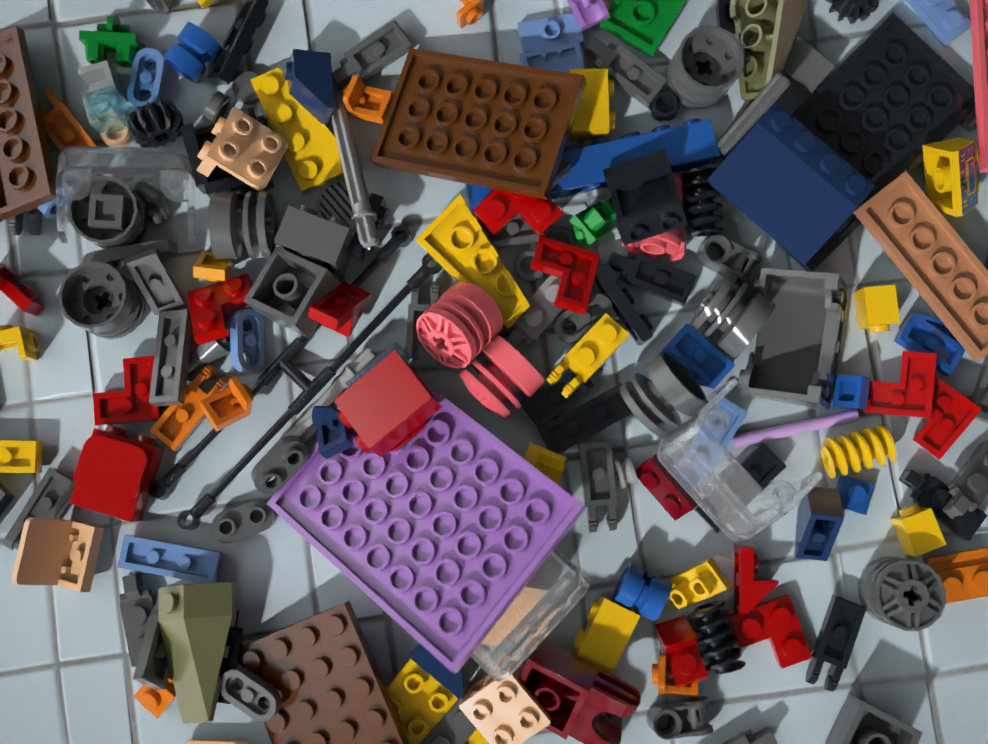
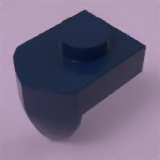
[311,406,354,459]

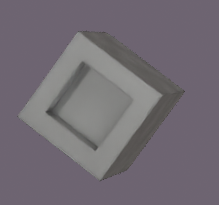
[78,60,128,111]

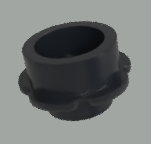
[648,91,679,122]

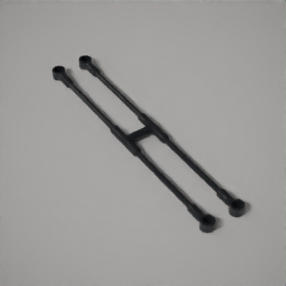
[148,225,442,531]

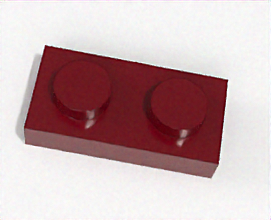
[635,453,700,521]

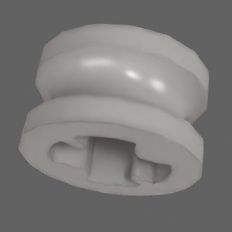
[613,457,638,489]

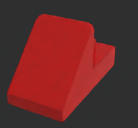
[308,281,371,337]
[734,545,779,614]
[654,615,708,689]

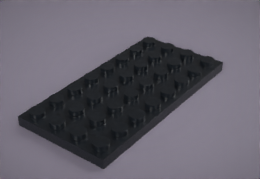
[773,13,975,272]

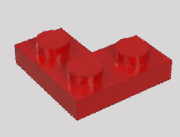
[473,190,564,236]
[530,236,600,315]
[0,262,45,316]
[188,273,253,346]
[863,351,938,419]
[93,356,162,426]
[913,377,982,460]
[728,594,813,669]

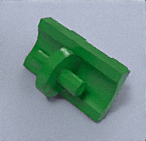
[79,15,146,68]
[569,197,617,245]

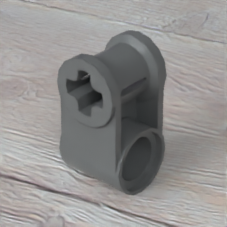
[697,235,762,287]
[647,696,713,740]

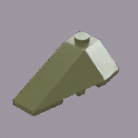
[729,0,806,101]
[158,582,237,723]

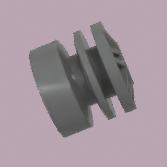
[666,25,744,109]
[67,175,150,249]
[208,190,279,259]
[58,261,145,340]
[689,272,775,358]
[620,351,707,438]
[858,557,946,631]

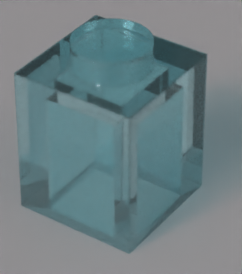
[81,85,129,136]

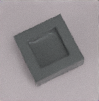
[88,193,127,230]

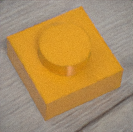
[193,251,234,282]

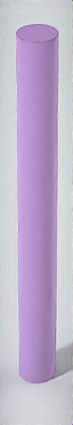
[732,409,859,448]

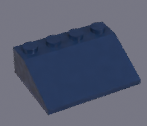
[706,102,875,265]

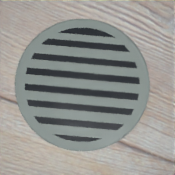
[316,177,370,231]

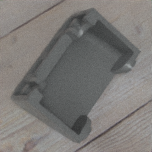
[738,268,849,410]

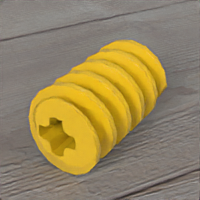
[821,425,897,479]

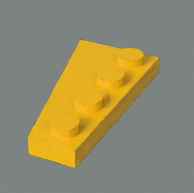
[250,67,344,194]
[415,194,530,329]

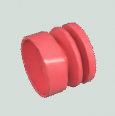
[416,282,503,369]
[459,335,545,421]

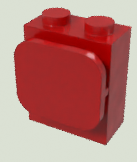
[333,350,442,457]
[69,424,165,522]

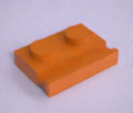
[923,547,988,604]

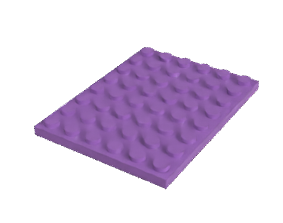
[267,354,586,674]

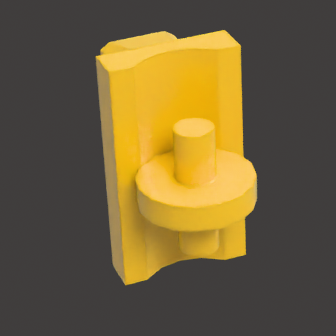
[668,557,731,609]

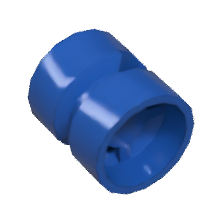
[162,22,222,83]
[612,563,672,622]

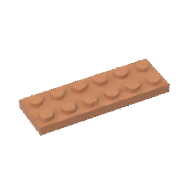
[853,171,988,361]

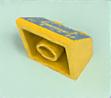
[922,138,980,217]

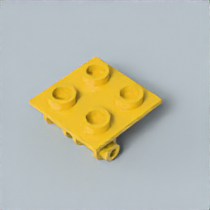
[386,659,458,744]

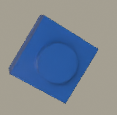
[832,375,870,410]
[836,475,875,515]

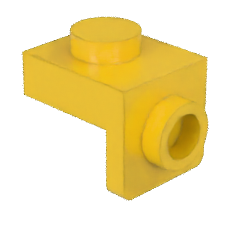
[0,325,40,362]

